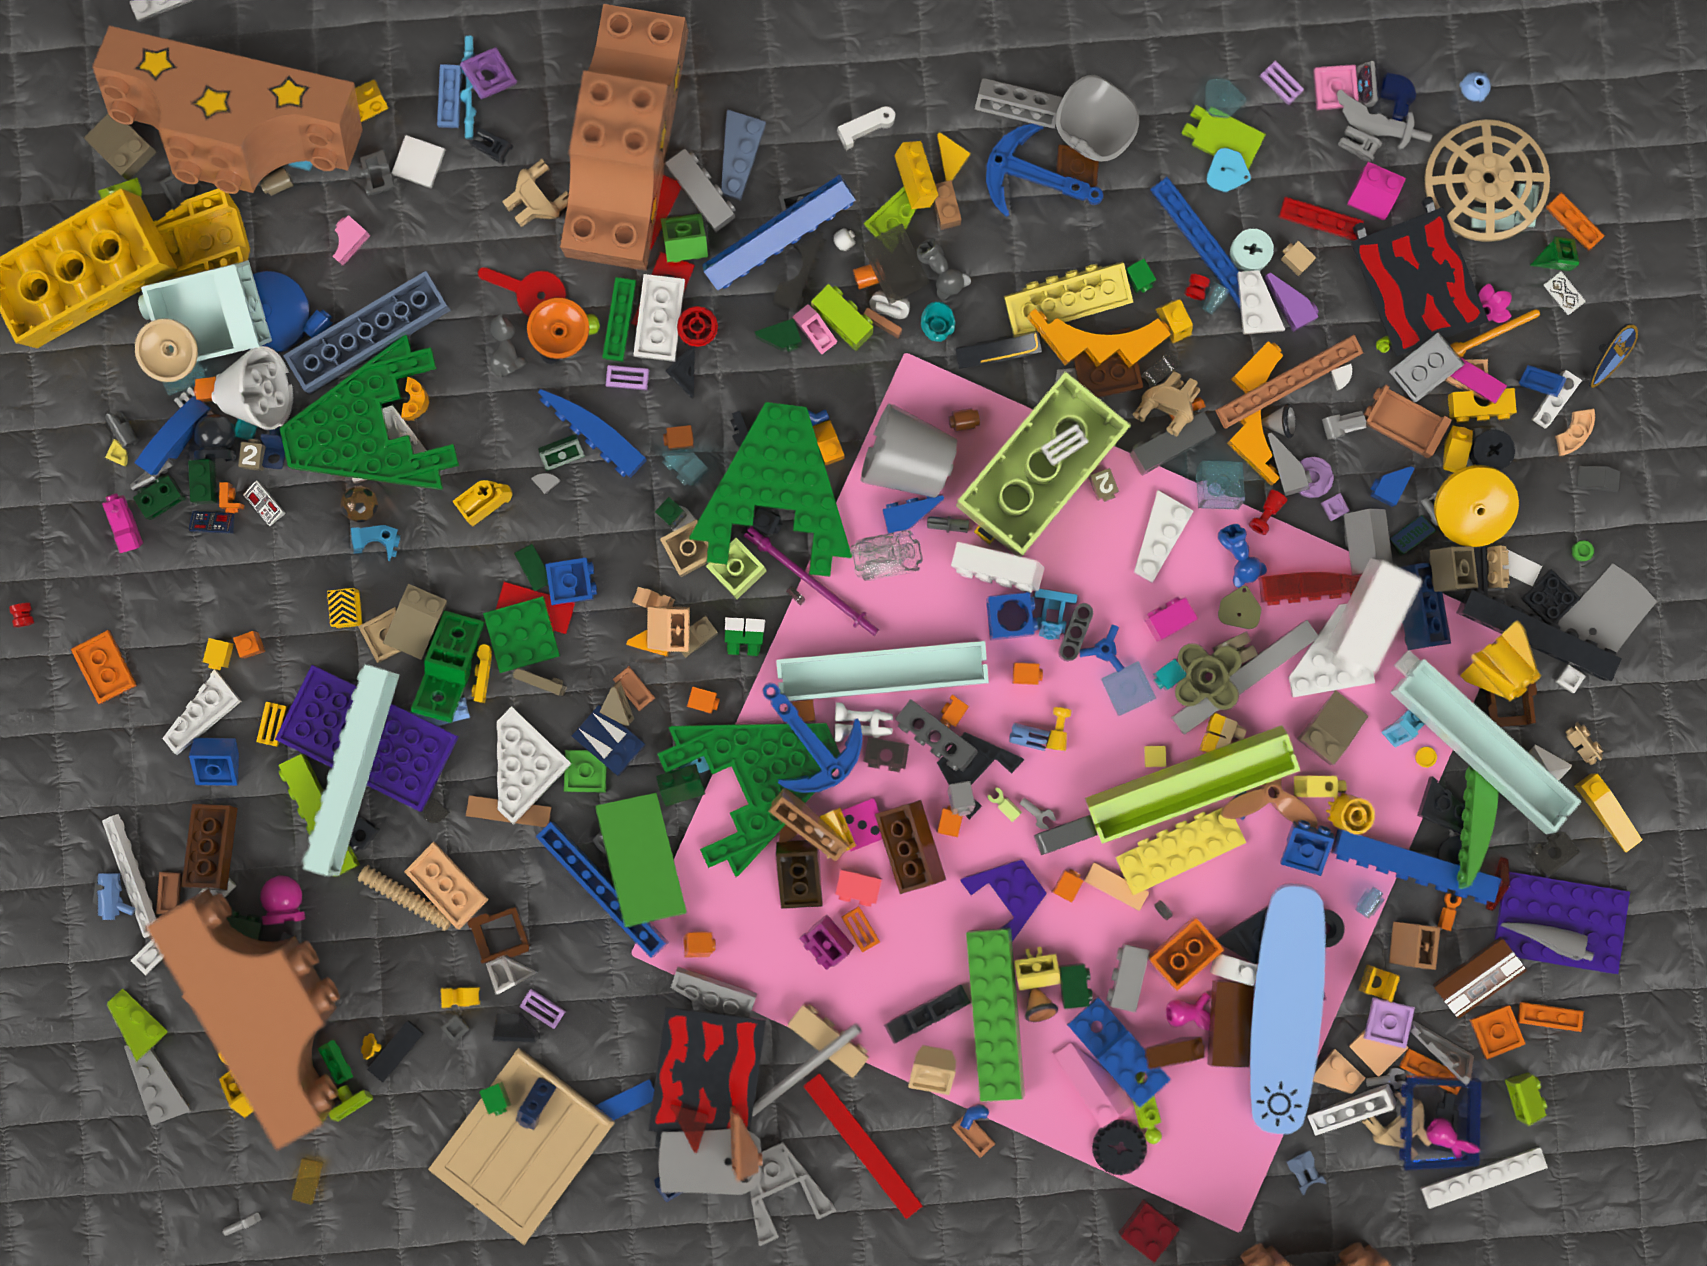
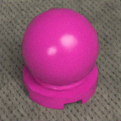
[260,875,305,925]

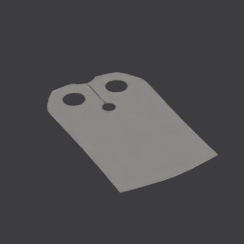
[1558,563,1657,653]
[659,1129,761,1195]

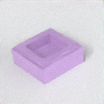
[1321,493,1350,521]

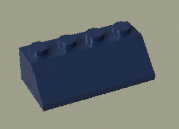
[1398,563,1451,650]

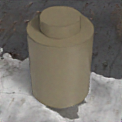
[260,167,294,196]

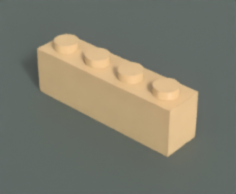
[787,1004,869,1078]

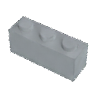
[1107,944,1150,1013]

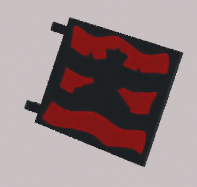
[1351,196,1488,357]
[649,1007,766,1147]

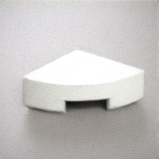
[1330,364,1352,391]

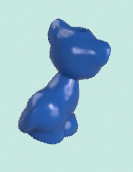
[1218,524,1267,588]

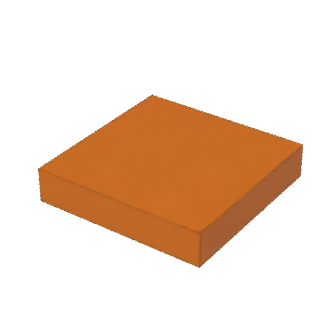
[1469,1004,1525,1059]

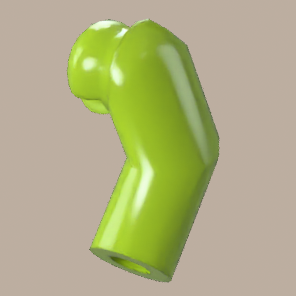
[1376,336,1391,353]

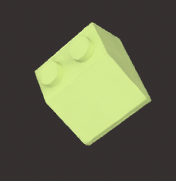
[706,538,767,599]

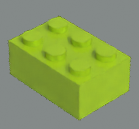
[811,284,873,351]

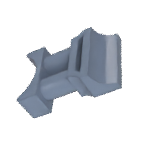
[1286,1150,1326,1195]

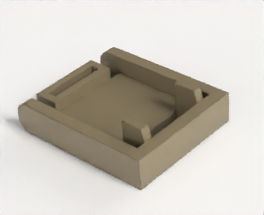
[513,669,567,696]

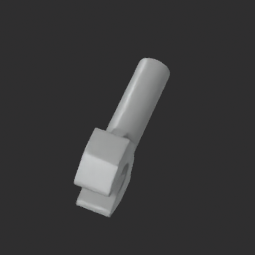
[1019,797,1056,830]
[1366,1067,1406,1089]
[223,1212,261,1236]

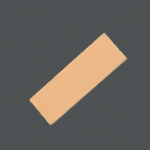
[1084,863,1149,911]

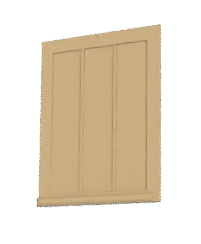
[428,1048,615,1245]

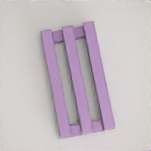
[1260,61,1304,105]
[606,365,649,390]
[519,988,566,1029]

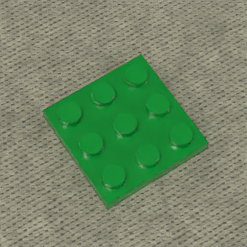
[483,597,560,673]

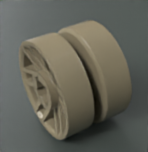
[1213,631,1258,663]

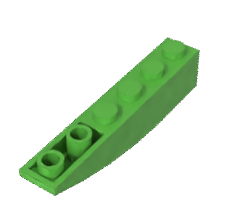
[1457,766,1498,889]

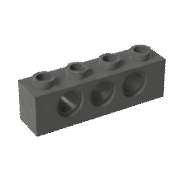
[895,699,978,772]

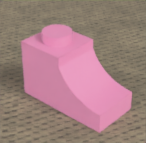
[333,215,370,265]
[792,304,837,355]

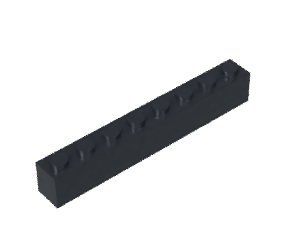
[1456,588,1622,681]

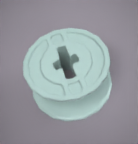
[1230,229,1274,272]

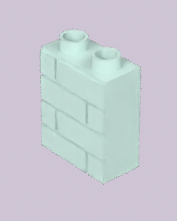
[138,260,272,361]

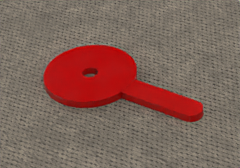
[478,267,566,317]

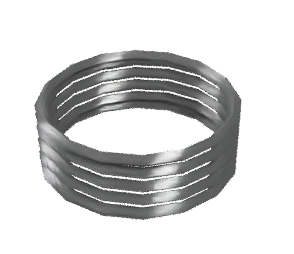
[1154,900,1173,920]

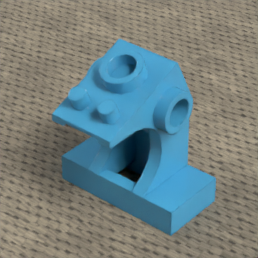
[351,525,401,561]
[1034,589,1077,640]

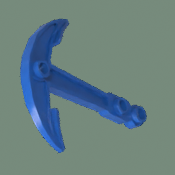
[986,124,1103,217]
[762,683,862,793]

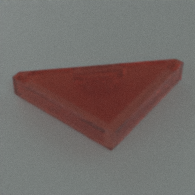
[1486,857,1509,911]
[670,1104,709,1153]

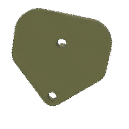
[1218,586,1262,629]

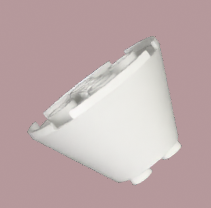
[212,346,293,430]

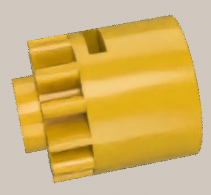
[1326,793,1375,834]

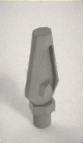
[130,458,173,491]

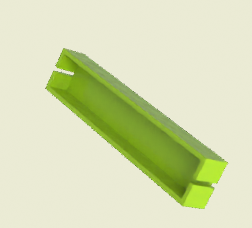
[1085,725,1300,844]

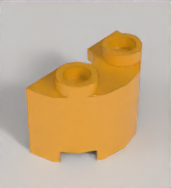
[401,377,429,421]

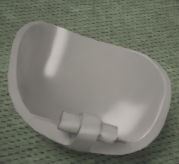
[1056,75,1139,161]

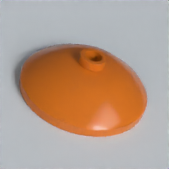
[527,298,589,359]

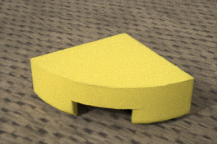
[105,439,128,467]

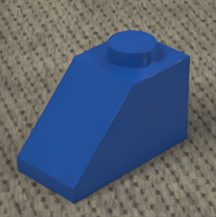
[1370,467,1415,507]

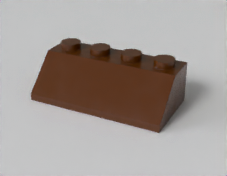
[875,800,946,894]

